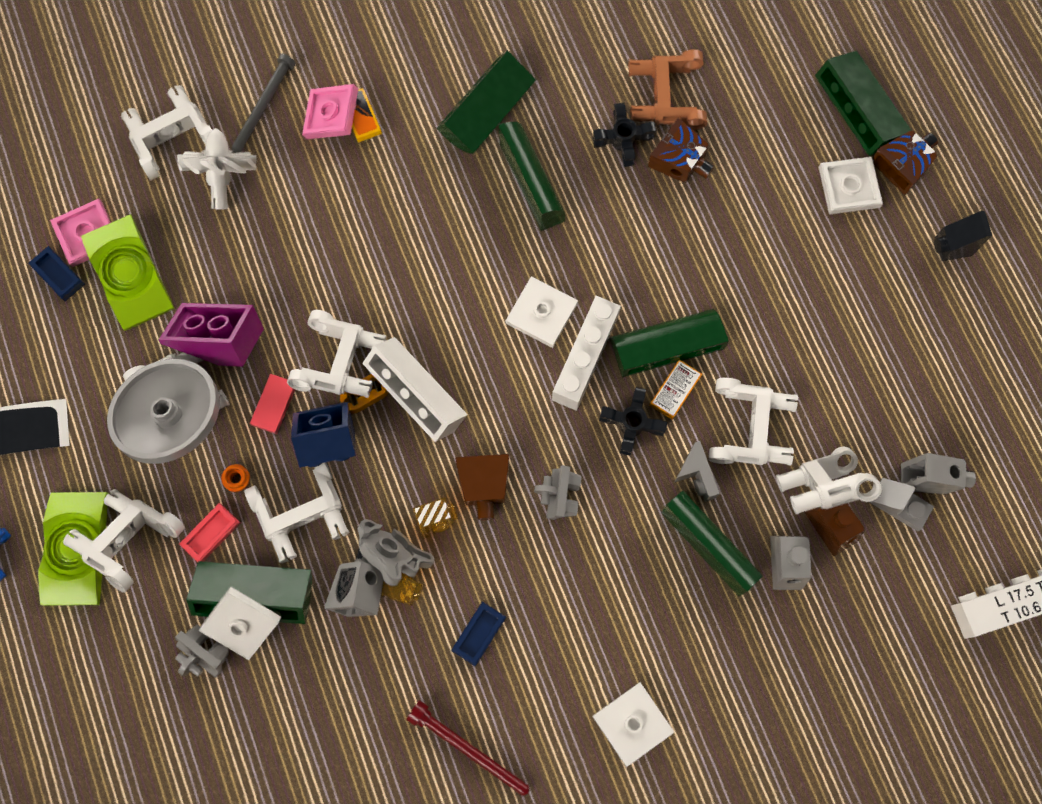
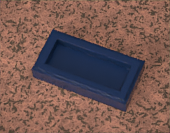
[28,246,85,301]
[451,601,507,667]

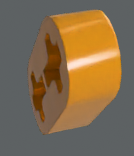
[340,374,389,413]

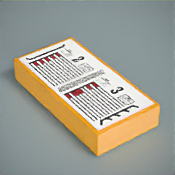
[649,360,702,420]

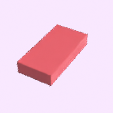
[249,374,295,434]
[179,503,241,562]

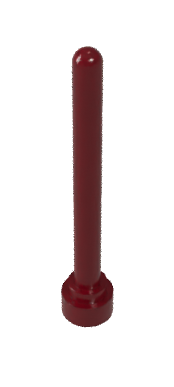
[406,700,530,796]

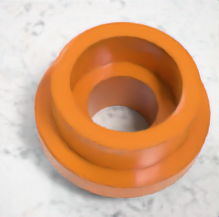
[221,464,250,492]

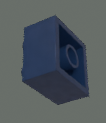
[291,402,356,468]

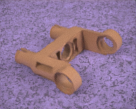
[628,49,707,130]

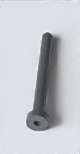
[232,54,296,153]

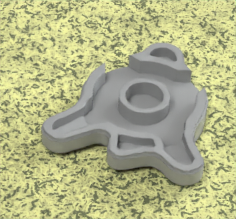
[357,519,434,586]

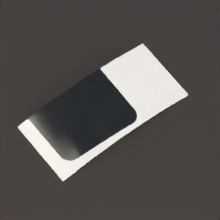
[0,399,70,455]

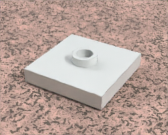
[819,157,883,214]
[506,276,578,348]
[199,587,281,660]
[592,682,674,767]

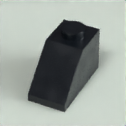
[934,211,992,261]

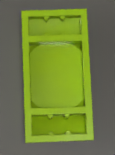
[81,214,175,331]
[38,492,109,606]

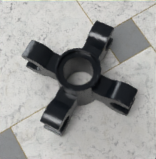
[592,103,656,167]
[599,387,668,456]

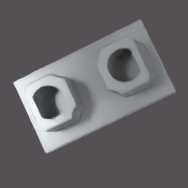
[534,465,582,520]
[175,625,229,678]

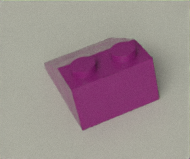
[158,303,264,367]

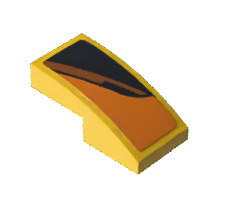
[352,88,382,143]

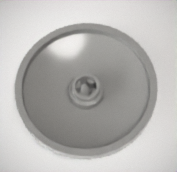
[107,359,220,464]

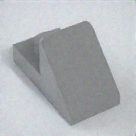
[675,441,720,502]
[869,478,934,532]

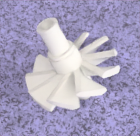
[177,128,257,210]

